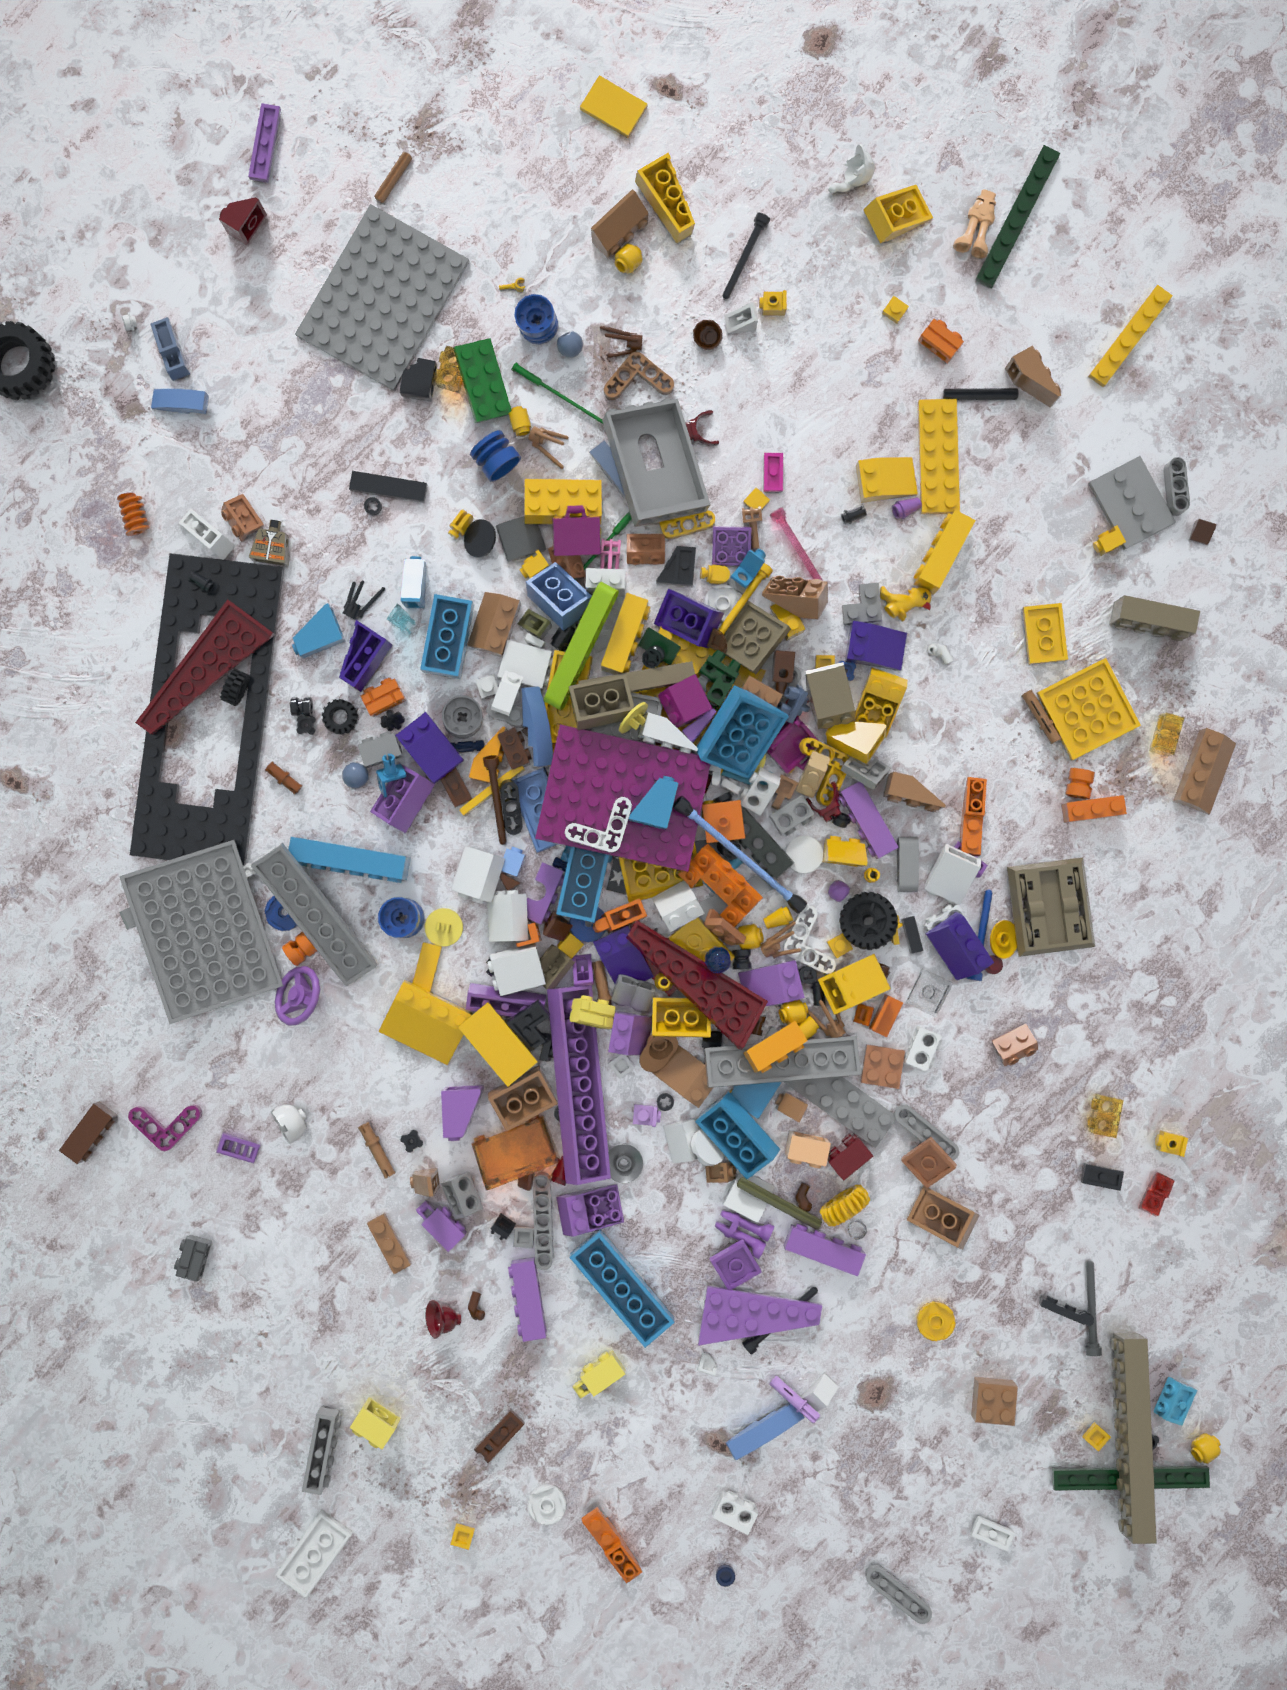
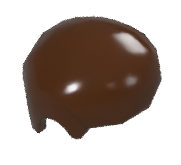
[693,320,723,350]

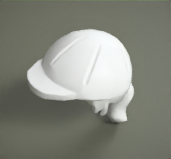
[828,144,875,194]

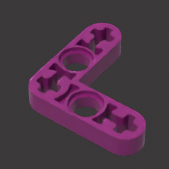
[128,1105,202,1151]

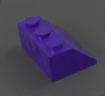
[925,912,994,980]

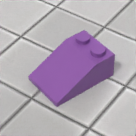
[738,960,805,1007]

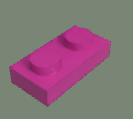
[763,453,783,492]

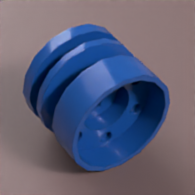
[514,294,558,344]
[470,430,521,482]
[378,897,425,938]

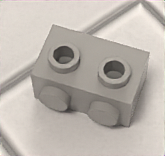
[358,731,404,768]

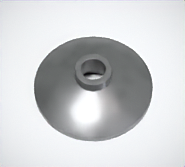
[608,1144,643,1183]

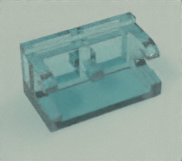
[387,603,416,637]

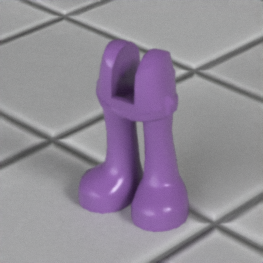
[715,1210,774,1259]

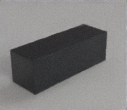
[901,916,923,954]

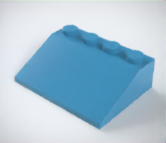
[696,685,789,779]

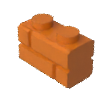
[918,319,964,364]
[360,678,407,717]

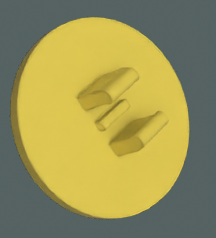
[619,702,648,734]
[425,908,463,947]

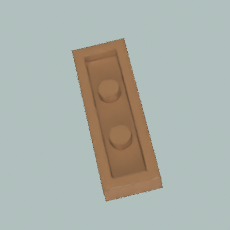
[367,1213,412,1274]

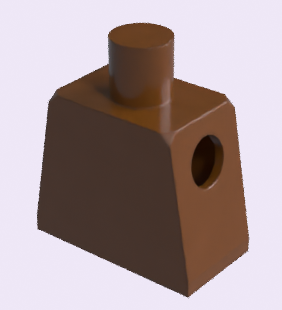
[772,650,796,694]

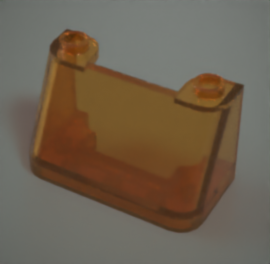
[471,1115,560,1190]

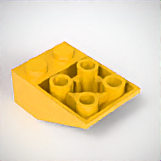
[853,667,908,738]
[818,954,891,1015]

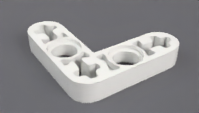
[565,797,632,853]
[783,905,836,974]

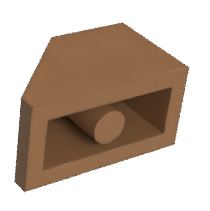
[775,1091,808,1123]

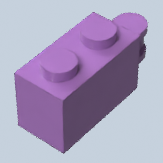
[416,1200,467,1252]

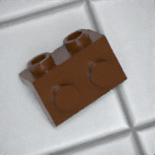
[498,727,532,770]

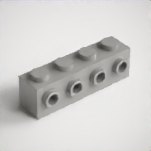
[302,1407,341,1495]

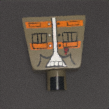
[249,520,289,567]

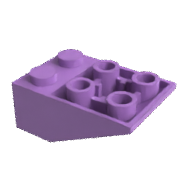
[556,1184,624,1237]

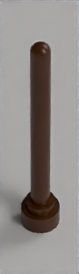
[483,755,507,845]

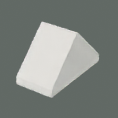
[724,302,758,334]
[801,1372,838,1412]

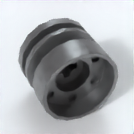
[442,695,483,739]

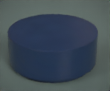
[716,1564,735,1587]

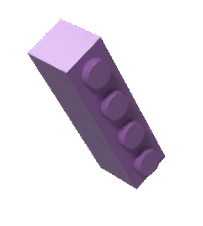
[839,782,899,859]
[465,983,546,1017]
[783,1223,866,1276]
[508,1257,547,1342]

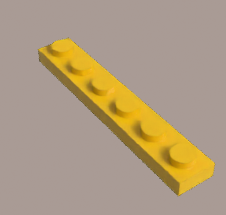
[1088,285,1173,387]

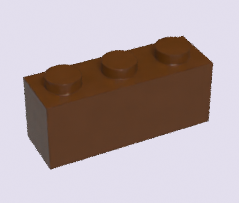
[59,1101,117,1164]

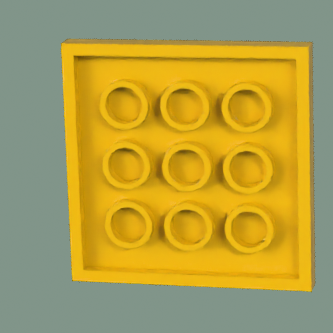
[1037,658,1141,761]

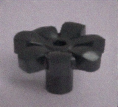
[380,710,405,731]

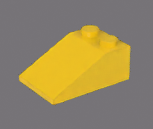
[863,184,933,243]
[856,457,918,503]
[822,836,868,867]

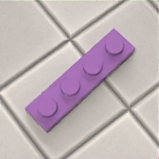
[248,103,281,183]

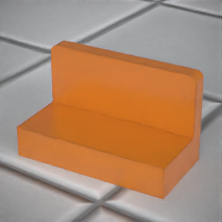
[516,922,542,947]
[869,994,903,1037]

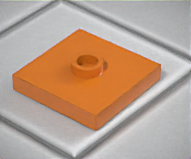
[702,800,745,843]

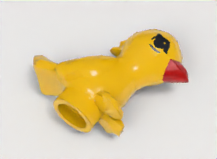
[880,586,932,622]

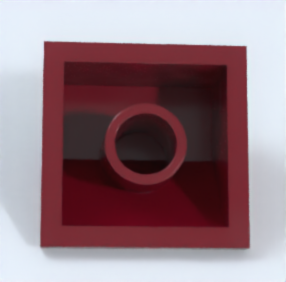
[219,197,267,246]

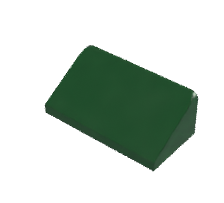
[638,627,681,665]

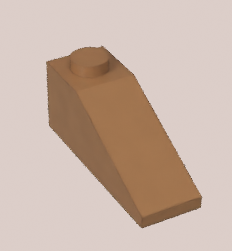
[410,1168,440,1197]

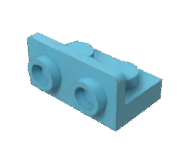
[1154,1377,1197,1426]

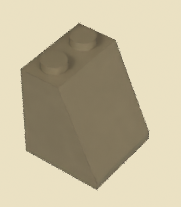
[805,662,855,729]

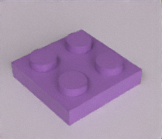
[709,1239,762,1290]

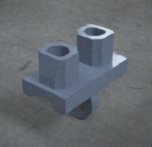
[776,684,810,724]

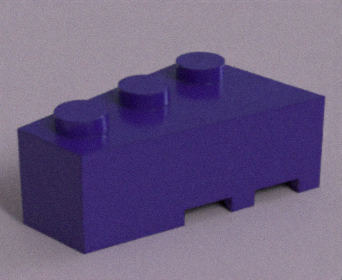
[339,620,393,692]

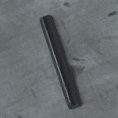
[943,388,1019,400]

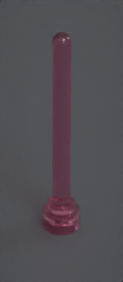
[770,507,823,581]

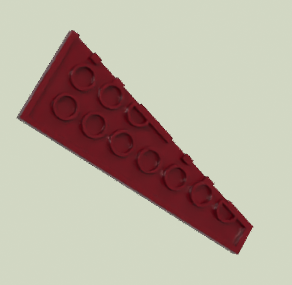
[135,599,274,735]
[626,920,768,1050]

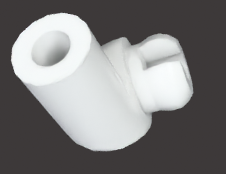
[927,643,953,665]

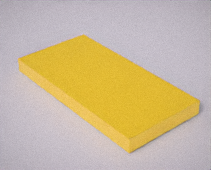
[458,1002,538,1087]

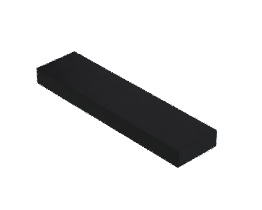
[349,471,428,503]

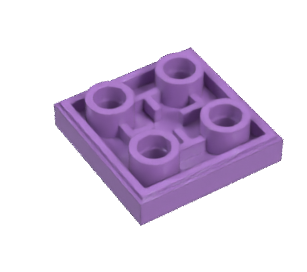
[712,526,751,566]

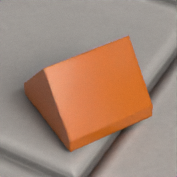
[853,1004,874,1026]

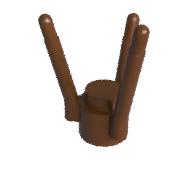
[600,326,643,358]

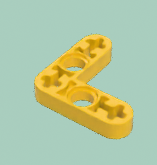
[659,510,715,539]
[799,738,849,806]

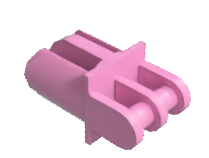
[600,538,621,569]

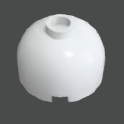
[271,1104,307,1144]

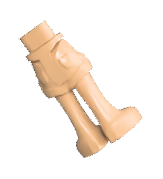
[953,189,996,259]

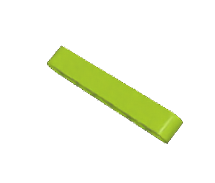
[544,581,619,710]

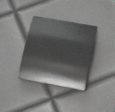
[496,516,546,562]

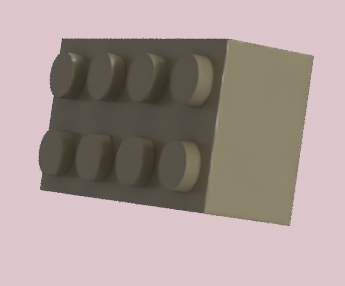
[1110,595,1200,641]

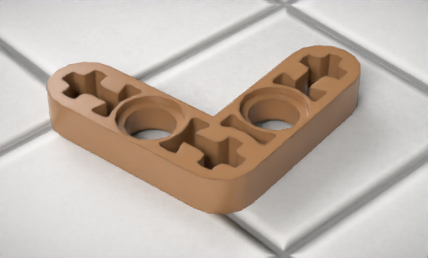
[604,352,674,400]

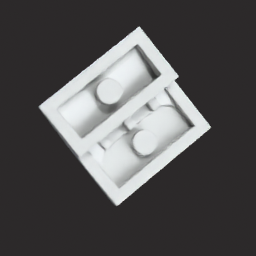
[723,1172,775,1223]

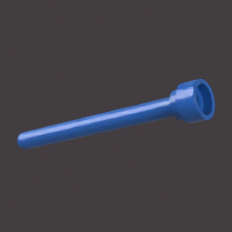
[967,889,993,981]

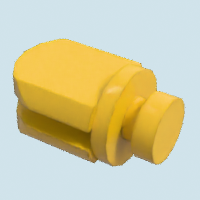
[448,509,473,539]
[700,564,730,584]

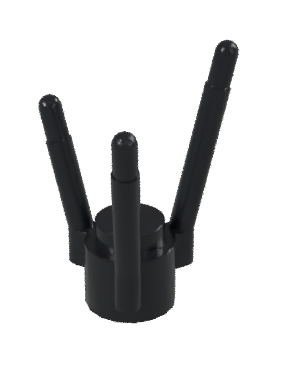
[342,580,385,620]

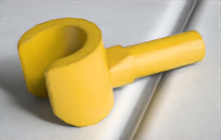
[499,277,525,292]

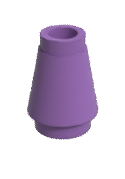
[892,497,922,519]

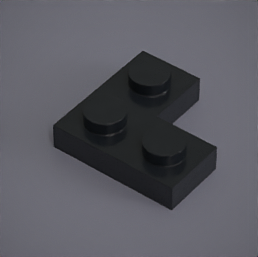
[507,999,550,1052]

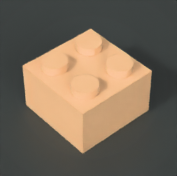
[785,1130,831,1168]

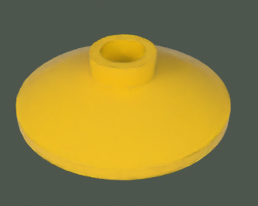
[990,920,1017,959]

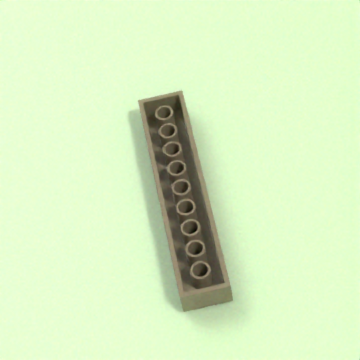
[1111,1332,1157,1544]

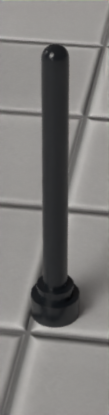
[722,212,771,299]
[742,1287,818,1355]

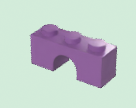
[527,862,565,924]

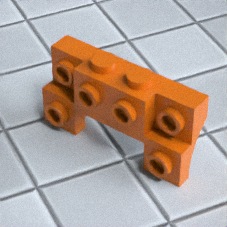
[678,844,763,928]

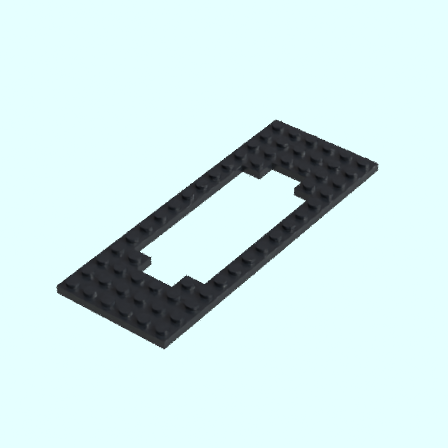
[130,553,284,866]

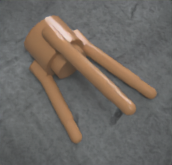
[528,426,569,469]
[760,921,802,959]
[807,1000,846,1038]

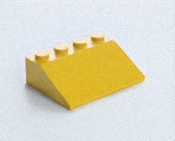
[618,842,703,902]
[378,979,473,1065]

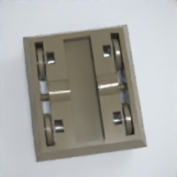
[1007,857,1096,957]

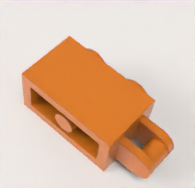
[593,898,647,934]

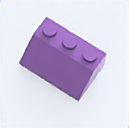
[370,763,435,833]

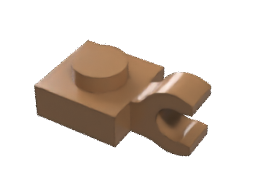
[771,774,798,810]

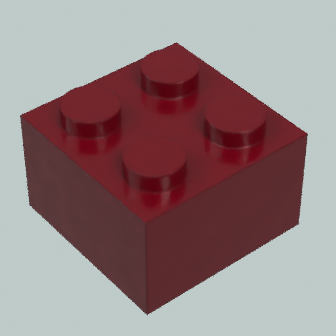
[827,1133,874,1181]

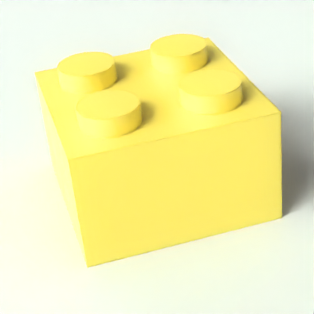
[350,1397,401,1449]

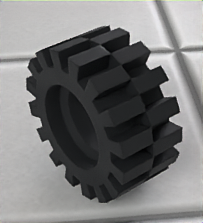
[220,668,250,706]
[321,699,358,735]

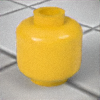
[615,244,643,274]
[736,924,764,950]
[778,999,809,1025]
[1190,1433,1221,1464]

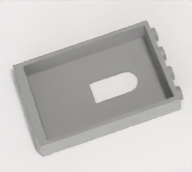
[602,398,710,527]

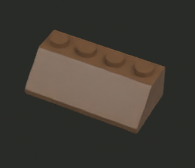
[1173,728,1236,815]

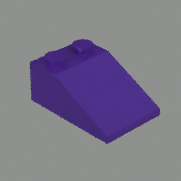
[654,588,724,648]
[844,621,907,671]
[395,712,464,784]
[593,925,654,984]

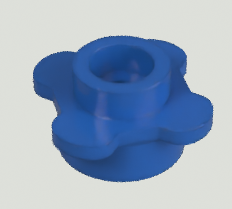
[838,661,856,681]

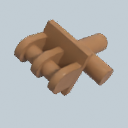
[742,506,762,549]

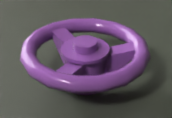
[274,966,320,1026]

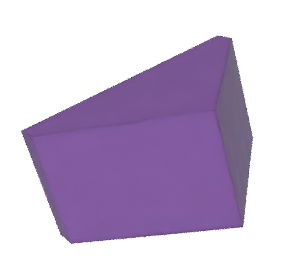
[572,954,594,987]

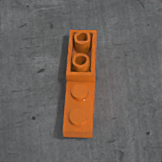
[960,777,987,856]
[581,1507,642,1583]

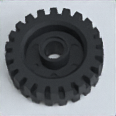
[839,892,898,950]

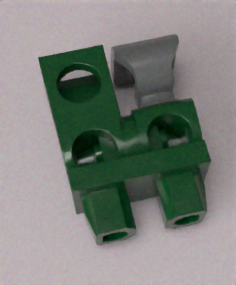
[698,650,741,710]

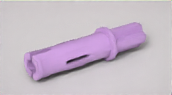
[769,1375,820,1424]

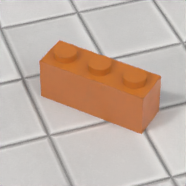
[1061,795,1127,823]

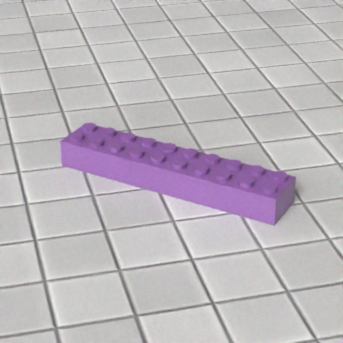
[547,985,611,1185]

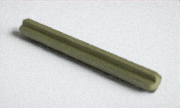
[737,1177,822,1229]

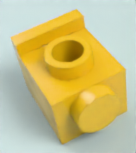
[759,290,787,316]
[1093,525,1126,556]
[519,550,549,579]
[1155,1130,1188,1157]

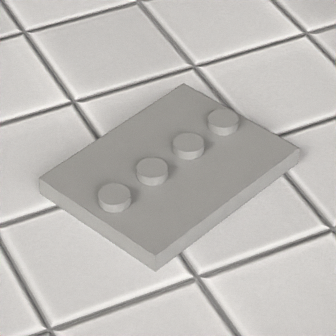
[1088,456,1176,550]

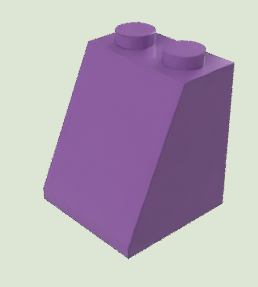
[608,1011,652,1055]
[441,1085,484,1141]

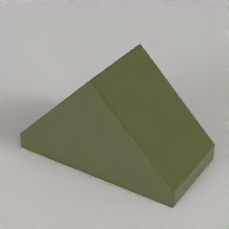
[517,609,552,640]

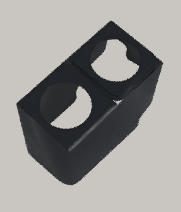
[400,358,437,402]

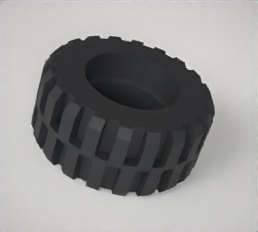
[0,321,55,400]

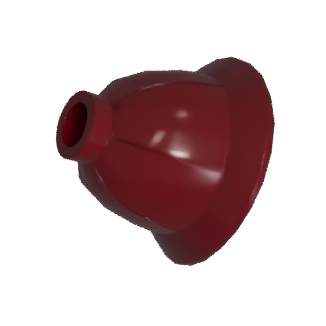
[425,1300,461,1339]

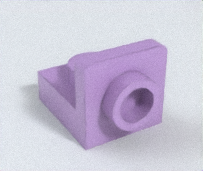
[633,1104,661,1127]

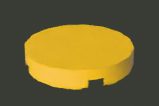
[916,1301,955,1341]

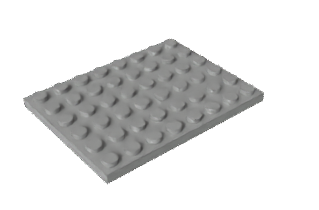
[295,204,470,391]
[119,840,283,1024]

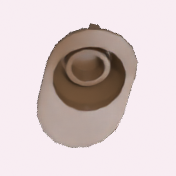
[639,1034,678,1072]

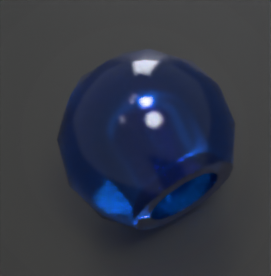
[705,947,731,974]

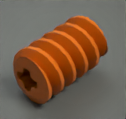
[117,493,150,536]

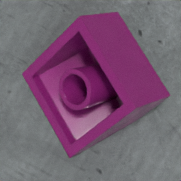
[658,674,712,728]

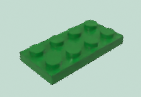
[453,338,512,424]

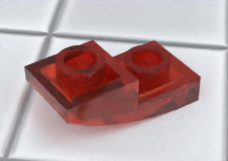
[1138,1172,1175,1217]

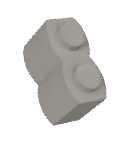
[486,698,523,728]
[611,975,655,1012]

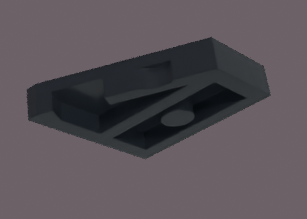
[656,546,696,586]

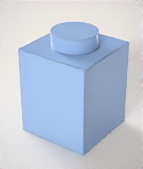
[502,846,526,877]

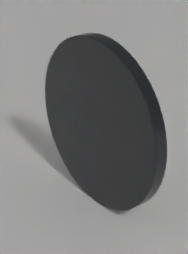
[464,519,496,558]

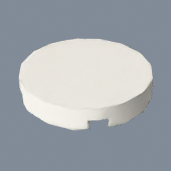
[704,584,741,623]
[785,835,823,874]
[691,1129,725,1166]
[528,1484,567,1525]

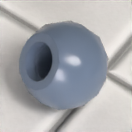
[557,331,583,358]
[342,762,369,789]

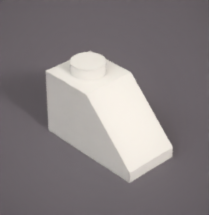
[491,670,523,716]

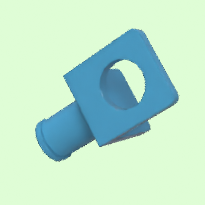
[731,549,766,588]
[376,754,406,798]

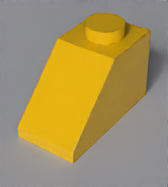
[770,604,805,641]

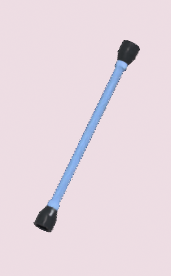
[672,796,807,914]

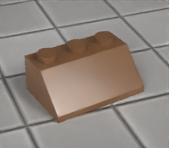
[591,189,649,259]
[467,592,521,658]
[488,1066,558,1132]

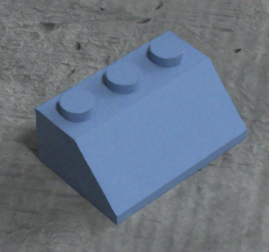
[526,562,592,631]

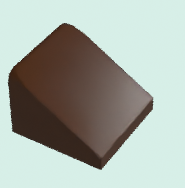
[1189,519,1217,545]
[499,873,521,891]
[517,1167,534,1191]

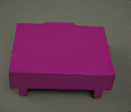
[552,505,601,556]
[767,716,819,774]

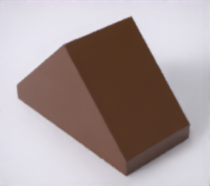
[543,910,573,941]

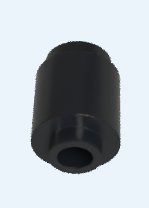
[550,626,576,651]

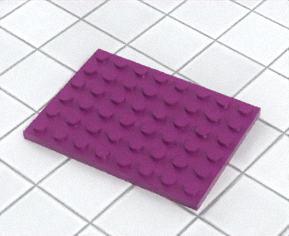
[535,724,711,872]

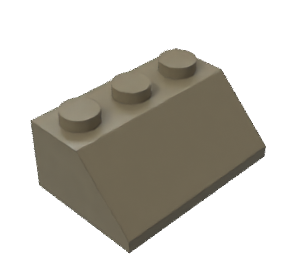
[569,674,634,731]

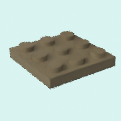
[724,601,791,674]

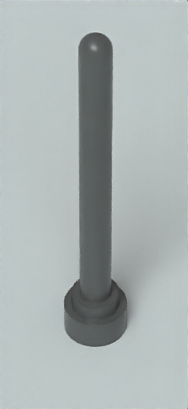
[1086,1260,1102,1356]

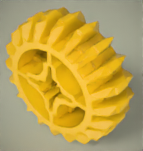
[820,1185,870,1226]

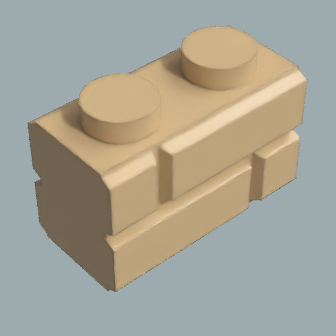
[796,751,830,798]

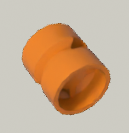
[1065,768,1095,799]
[282,932,317,966]

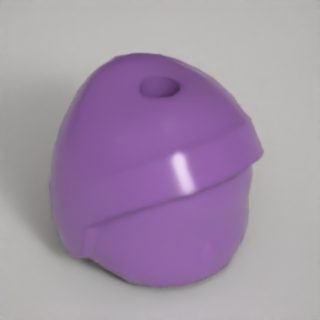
[828,880,850,902]

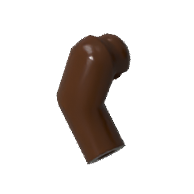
[468,1291,485,1321]

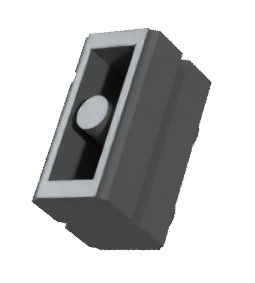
[174,1235,212,1282]

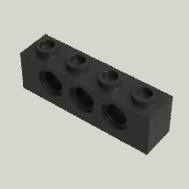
[738,806,795,879]

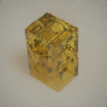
[434,346,463,393]
[1149,712,1184,757]
[1087,1094,1124,1138]

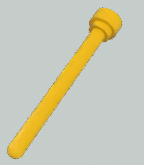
[718,563,773,635]

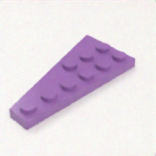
[698,1286,822,1346]

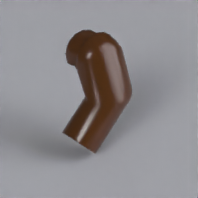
[795,1182,812,1212]

